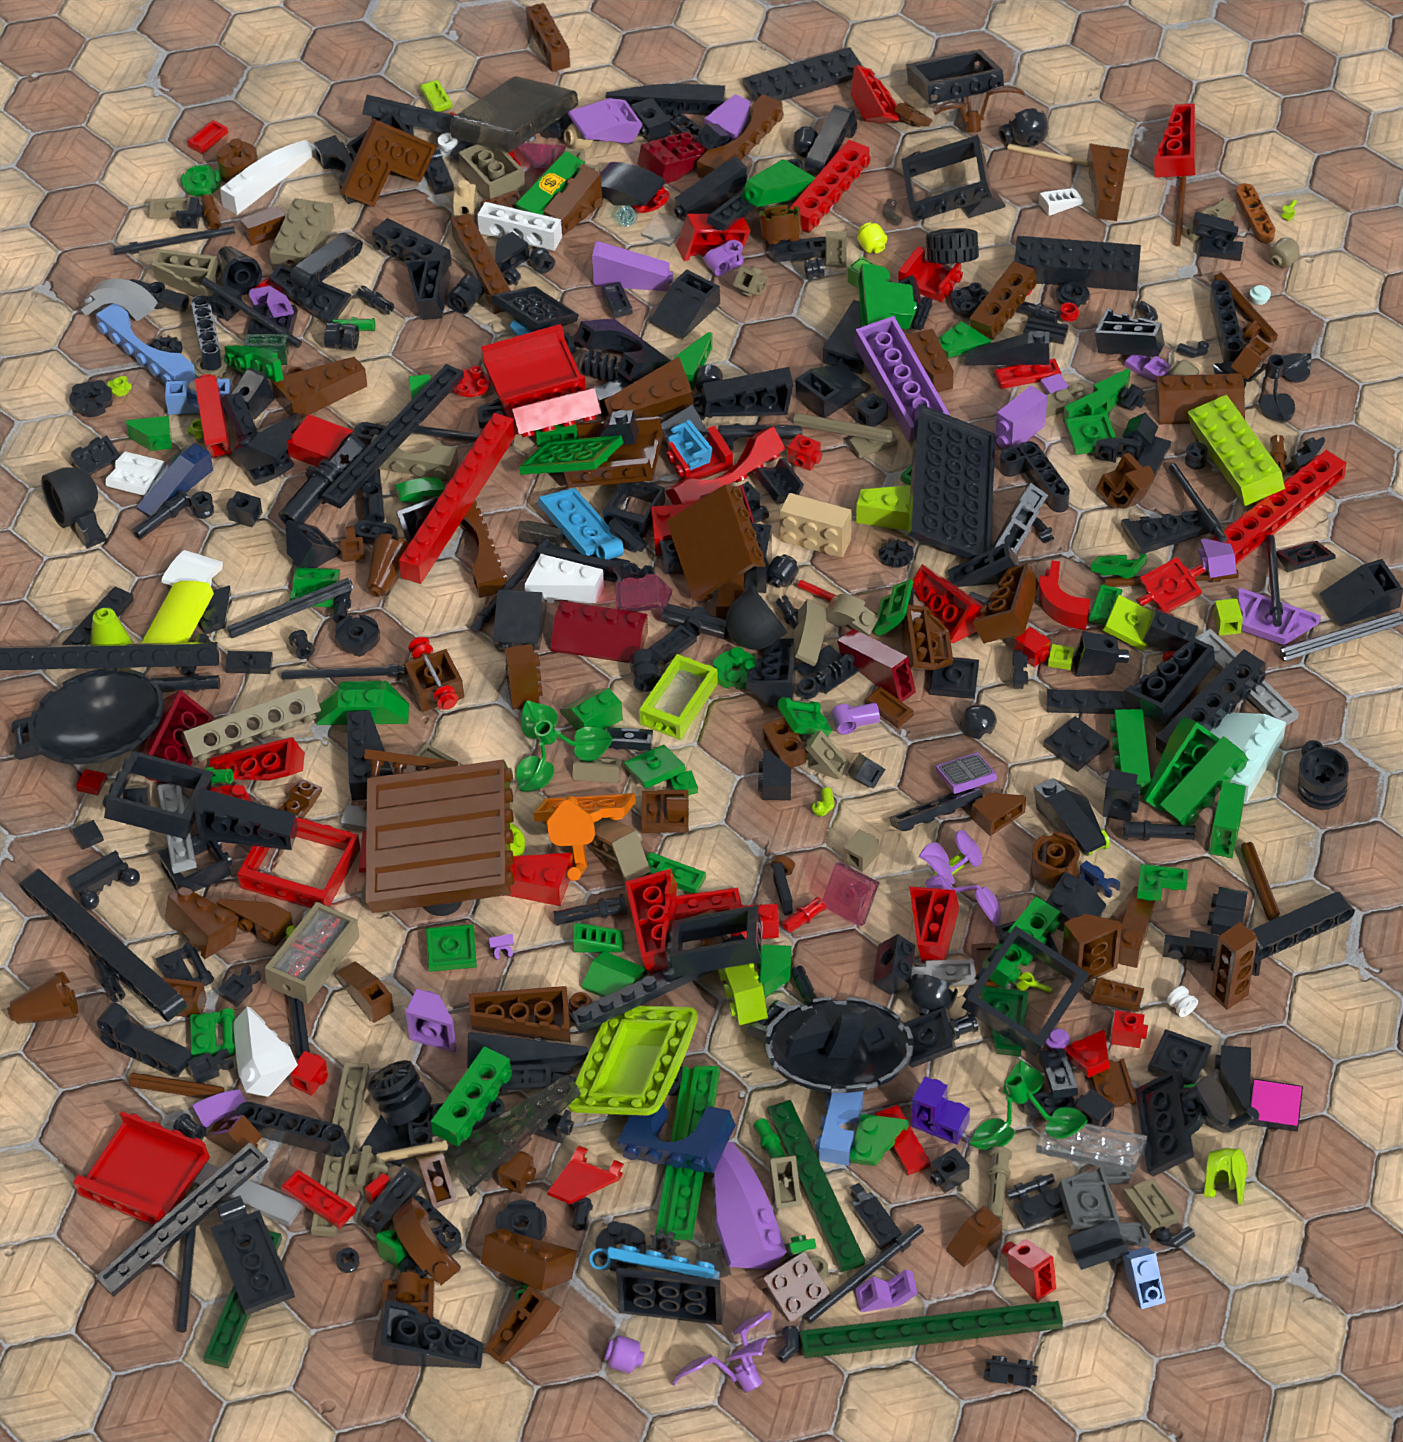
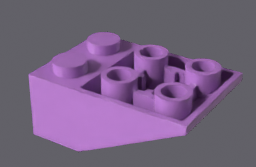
[568,98,642,144]

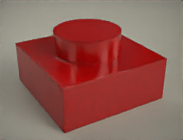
[365,1173,391,1205]

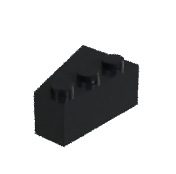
[1095,308,1165,357]

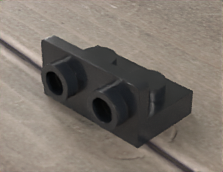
[69,435,121,475]

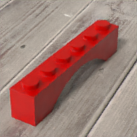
[665,426,786,505]

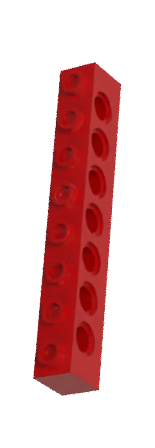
[1212,449,1347,564]

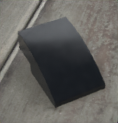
[601,162,666,206]

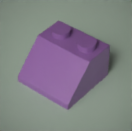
[405,989,457,1053]

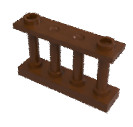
[358,749,460,811]

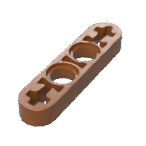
[1236,183,1275,243]

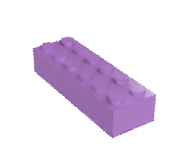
[854,316,950,442]

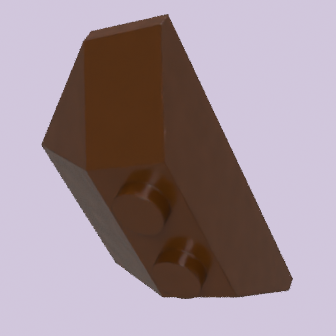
[901,604,954,672]

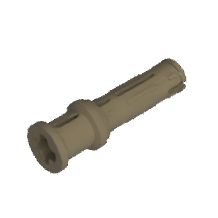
[988,1147,1012,1221]

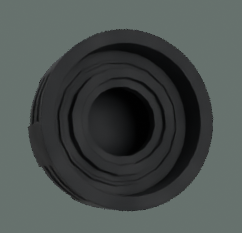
[41,467,98,528]
[726,586,787,650]

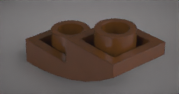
[279,779,322,819]

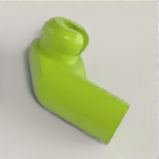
[812,787,835,817]

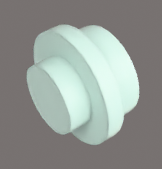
[1250,285,1271,305]

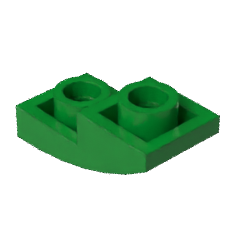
[395,477,445,503]

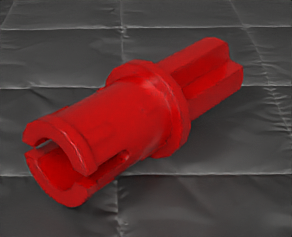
[782,897,826,933]

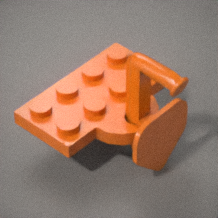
[533,793,636,881]

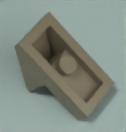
[805,730,850,779]

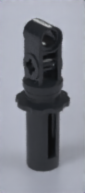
[278,432,367,525]

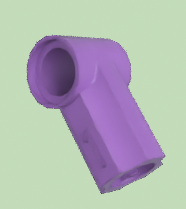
[831,703,880,734]

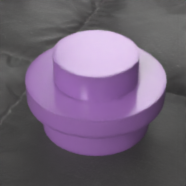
[1045,1028,1070,1051]

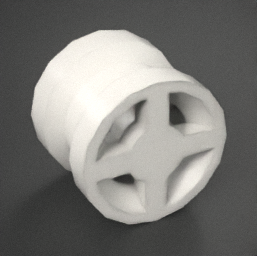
[438,133,458,158]
[1167,986,1198,1017]

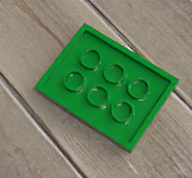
[518,435,623,475]

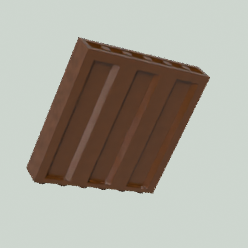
[366,759,514,913]

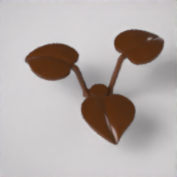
[933,86,1025,133]

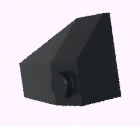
[965,331,1051,365]
[233,413,300,470]
[746,638,796,707]
[372,1300,484,1369]

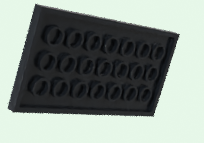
[907,404,995,559]

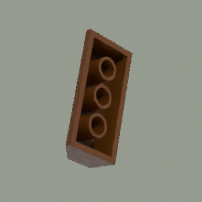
[1155,373,1245,425]

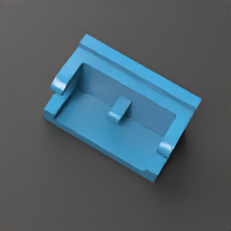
[667,420,712,470]

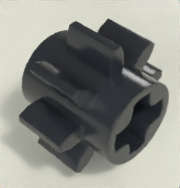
[1119,384,1146,410]
[647,1229,681,1260]

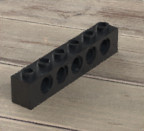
[1156,649,1266,754]

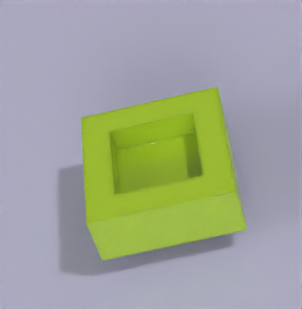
[1048,644,1075,670]

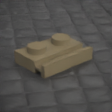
[1122,1178,1181,1233]

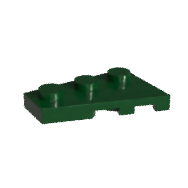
[980,986,1029,1057]

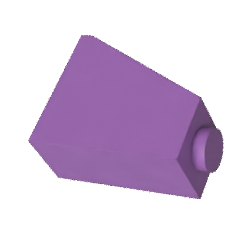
[705,94,751,144]

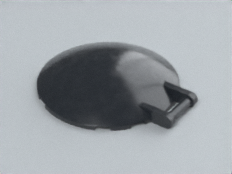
[11,668,164,765]
[747,997,914,1093]

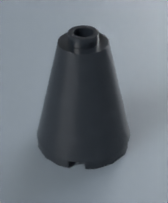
[217,246,262,295]

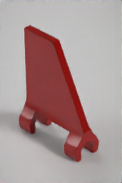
[547,1146,624,1204]

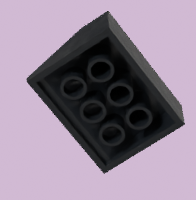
[616,1268,726,1325]

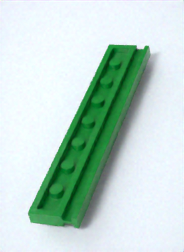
[655,1066,720,1240]

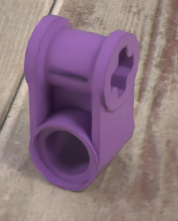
[704,240,743,276]

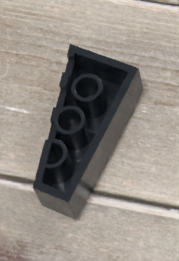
[700,367,793,417]

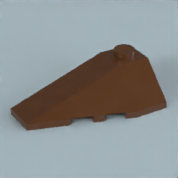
[1110,886,1156,968]

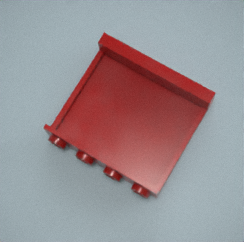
[481,324,586,415]
[73,1111,210,1226]

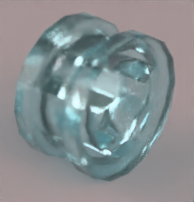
[617,206,637,226]

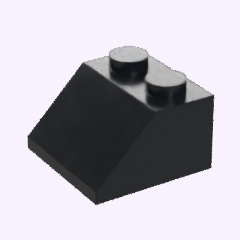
[1143,607,1198,652]
[1046,872,1106,932]

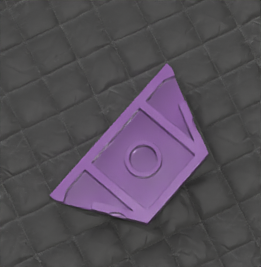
[1238,588,1321,645]

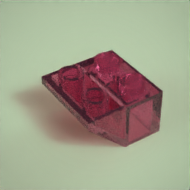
[615,574,672,612]

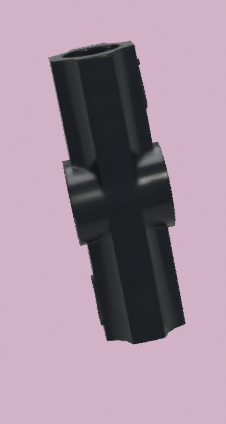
[130,279,189,312]
[362,469,385,522]
[661,603,729,639]

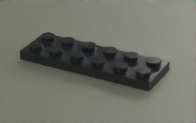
[743,47,863,102]

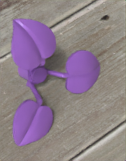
[919,830,1001,928]
[673,1310,772,1393]

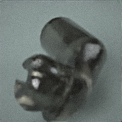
[882,199,902,226]

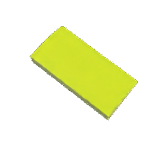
[141,581,214,643]

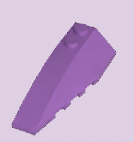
[712,1142,787,1269]

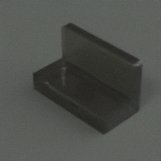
[518,520,566,547]

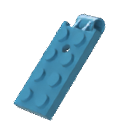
[537,488,624,560]
[590,1245,720,1280]

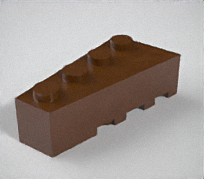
[271,356,367,420]

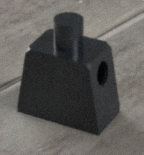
[232,368,275,419]
[1073,631,1129,677]

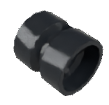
[447,275,484,314]
[324,321,359,351]
[629,649,662,692]

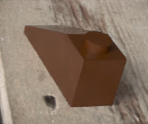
[1231,337,1273,379]
[483,1285,561,1365]

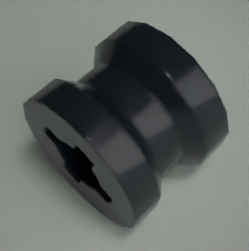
[530,247,555,273]
[804,257,825,280]
[1185,442,1208,469]
[191,491,214,519]

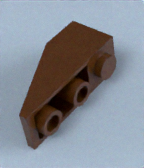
[217,899,293,946]
[335,961,394,1023]

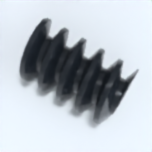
[581,350,623,382]

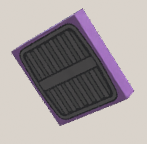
[936,752,997,794]

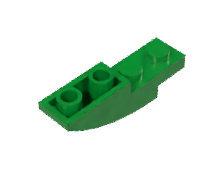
[224,345,283,382]
[1063,368,1131,423]

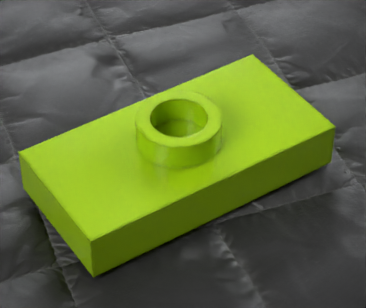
[420,80,453,112]

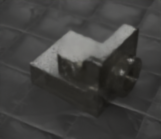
[695,1243,732,1279]

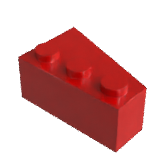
[676,214,750,261]
[909,886,959,963]

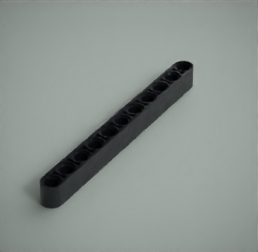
[19,868,187,1022]

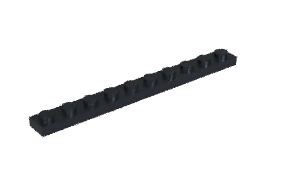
[322,364,464,509]
[0,642,220,670]

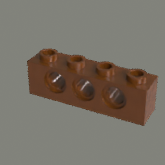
[526,3,570,72]
[969,261,1037,340]
[1210,922,1257,1010]

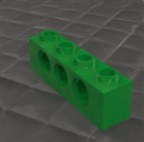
[982,896,1060,989]
[431,1046,512,1147]

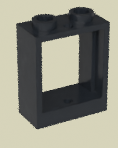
[603,481,665,538]
[157,833,232,892]

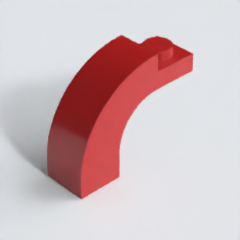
[1038,560,1090,630]

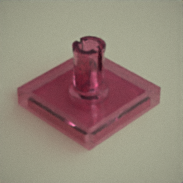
[822,862,880,926]

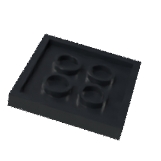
[492,286,579,331]

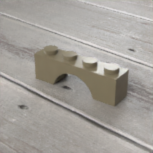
[371,435,458,481]

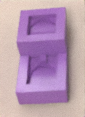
[1124,355,1171,381]
[192,1089,247,1127]

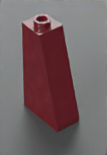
[837,629,916,702]

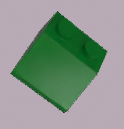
[560,688,623,731]

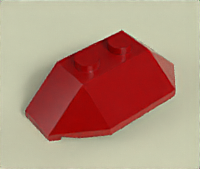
[851,65,901,124]

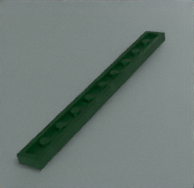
[801,1301,1063,1359]

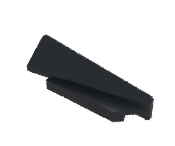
[467,1032,588,1077]

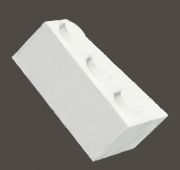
[525,554,604,603]

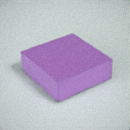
[1040,373,1069,394]

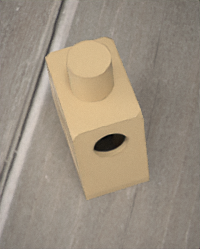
[453,180,478,223]

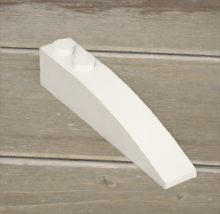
[220,140,315,215]

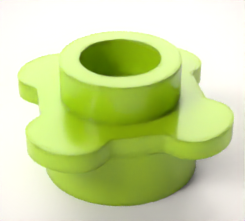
[107,376,132,397]
[187,419,204,440]

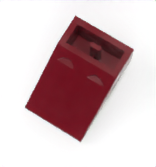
[637,132,707,184]

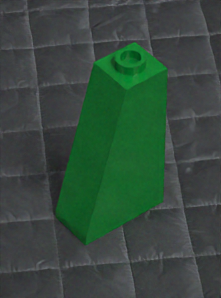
[741,159,815,207]

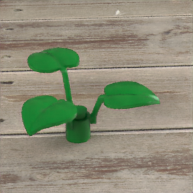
[516,700,613,792]
[969,1060,1087,1150]

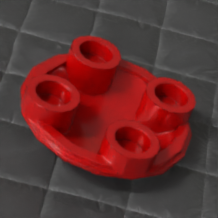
[632,186,670,213]
[452,365,491,397]

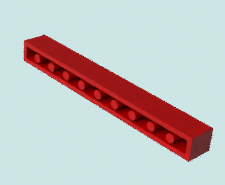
[399,413,515,584]

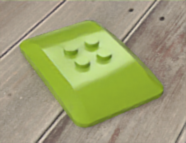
[567,1006,698,1115]

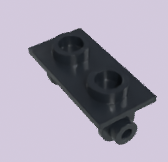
[984,1356,1038,1388]

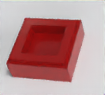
[76,769,107,796]

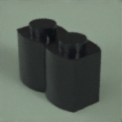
[1207,887,1248,935]

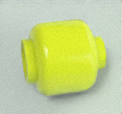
[857,223,887,254]

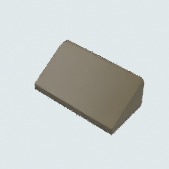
[573,756,622,783]

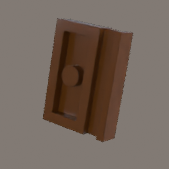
[1091,1058,1136,1108]

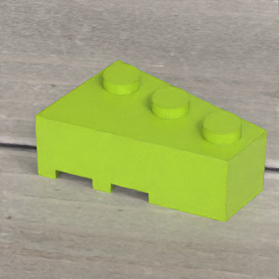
[856,485,910,531]
[718,963,768,1025]

